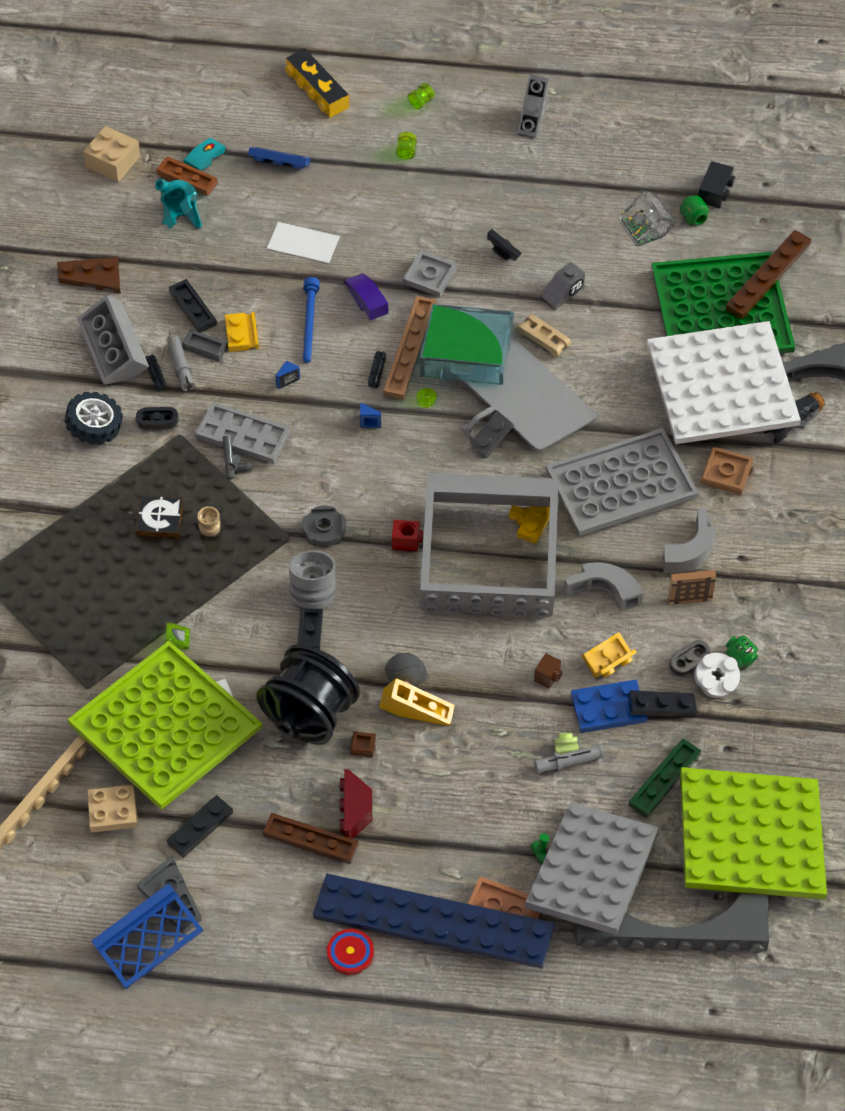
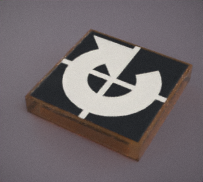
[135,495,184,537]

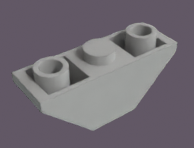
[517,75,549,137]

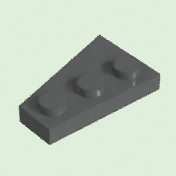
[137,855,202,934]

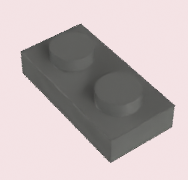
[470,410,514,458]

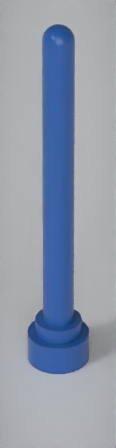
[303,277,320,363]

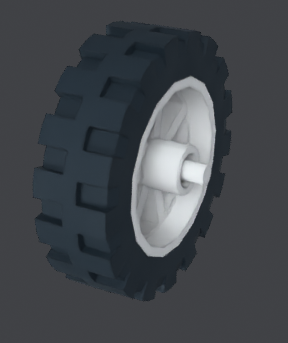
[64,391,123,445]

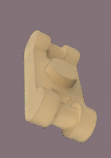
[516,314,571,357]

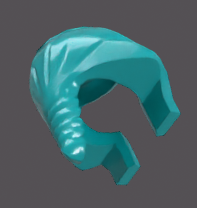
[155,179,202,229]

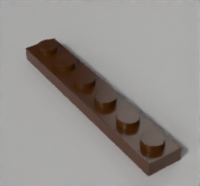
[725,230,812,319]

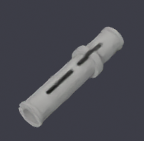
[167,336,195,391]
[534,744,604,774]

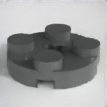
[302,505,346,546]

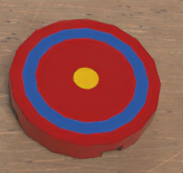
[327,929,374,975]

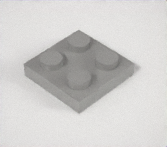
[403,250,457,297]

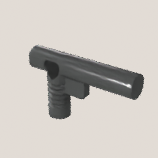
[223,436,252,479]

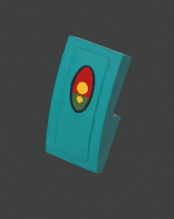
[183,137,226,171]

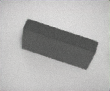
[181,330,228,362]

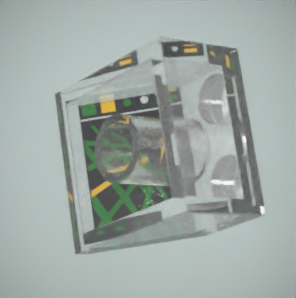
[618,190,677,247]

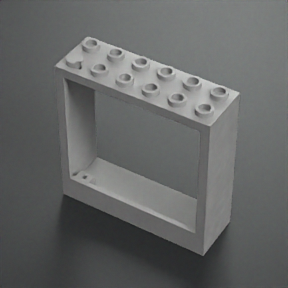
[420,473,559,617]

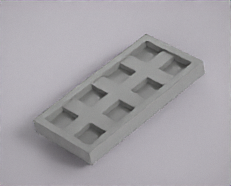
[195,402,291,464]

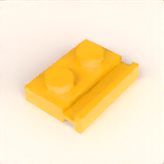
[225,312,259,352]

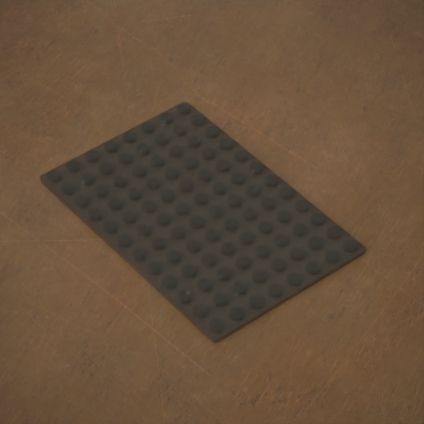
[0,435,289,689]

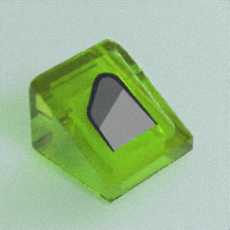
[166,623,190,649]

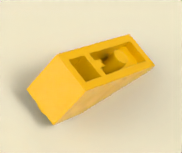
[379,679,454,726]

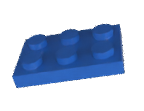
[570,679,647,733]

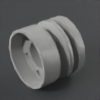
[289,550,336,609]

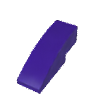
[344,273,389,320]

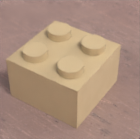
[83,126,140,183]

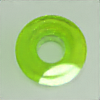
[416,388,437,408]

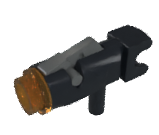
[763,392,825,443]

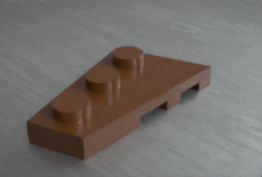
[57,257,121,294]

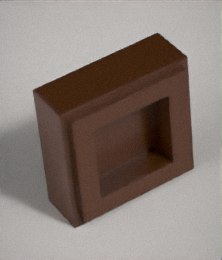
[350,731,376,757]

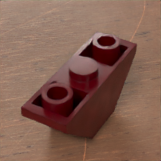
[340,769,373,839]

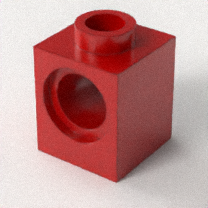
[392,520,424,551]

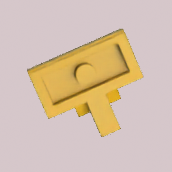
[509,505,550,544]

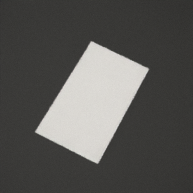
[267,222,340,263]

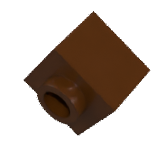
[534,653,563,689]

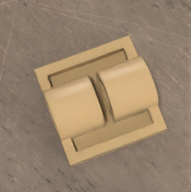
[88,784,138,833]

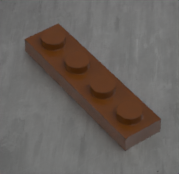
[263,813,359,864]

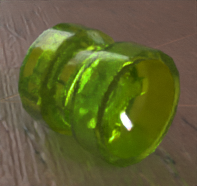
[408,83,435,110]
[396,131,417,160]

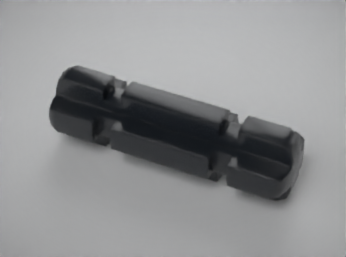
[368,351,386,388]
[145,354,167,391]

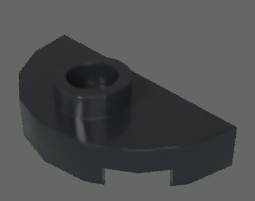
[487,229,522,261]

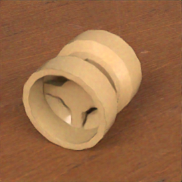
[198,507,221,536]

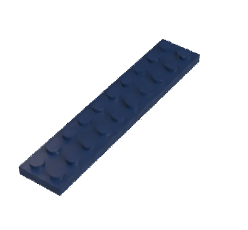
[313,873,555,969]

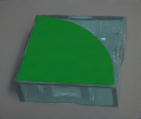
[420,304,514,385]

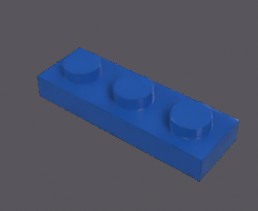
[248,146,311,169]

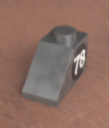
[541,261,585,311]

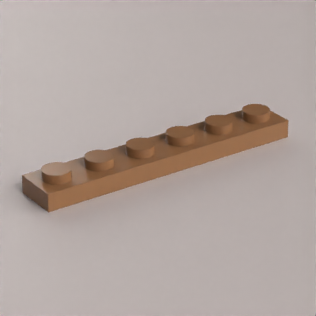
[383,296,436,400]

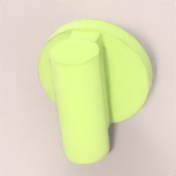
[554,732,579,754]

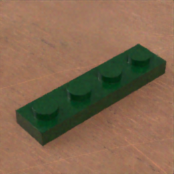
[628,738,701,818]

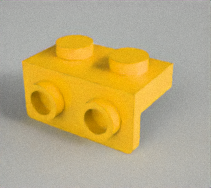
[581,632,637,678]

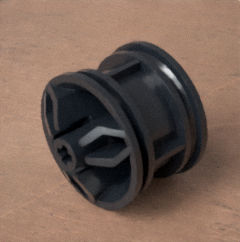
[256,644,360,745]

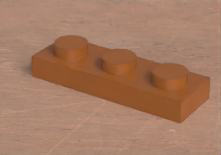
[156,156,218,197]

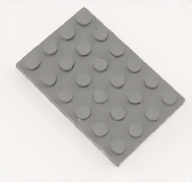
[546,428,698,536]
[525,802,659,935]

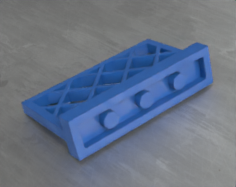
[91,883,204,989]

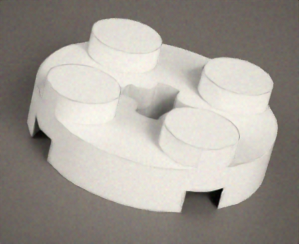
[694,653,740,698]

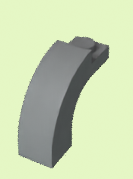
[663,508,716,574]
[564,562,643,612]

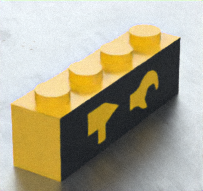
[285,48,349,118]

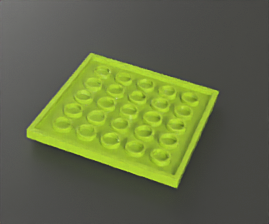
[67,641,263,810]
[680,767,827,900]

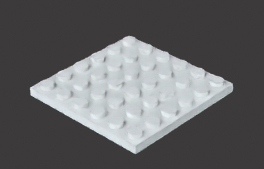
[647,321,801,444]

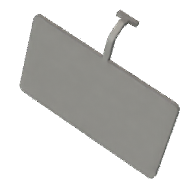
[451,335,597,451]

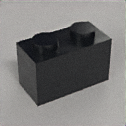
[698,161,736,209]

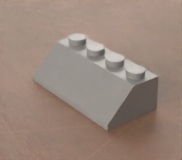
[77,295,149,385]

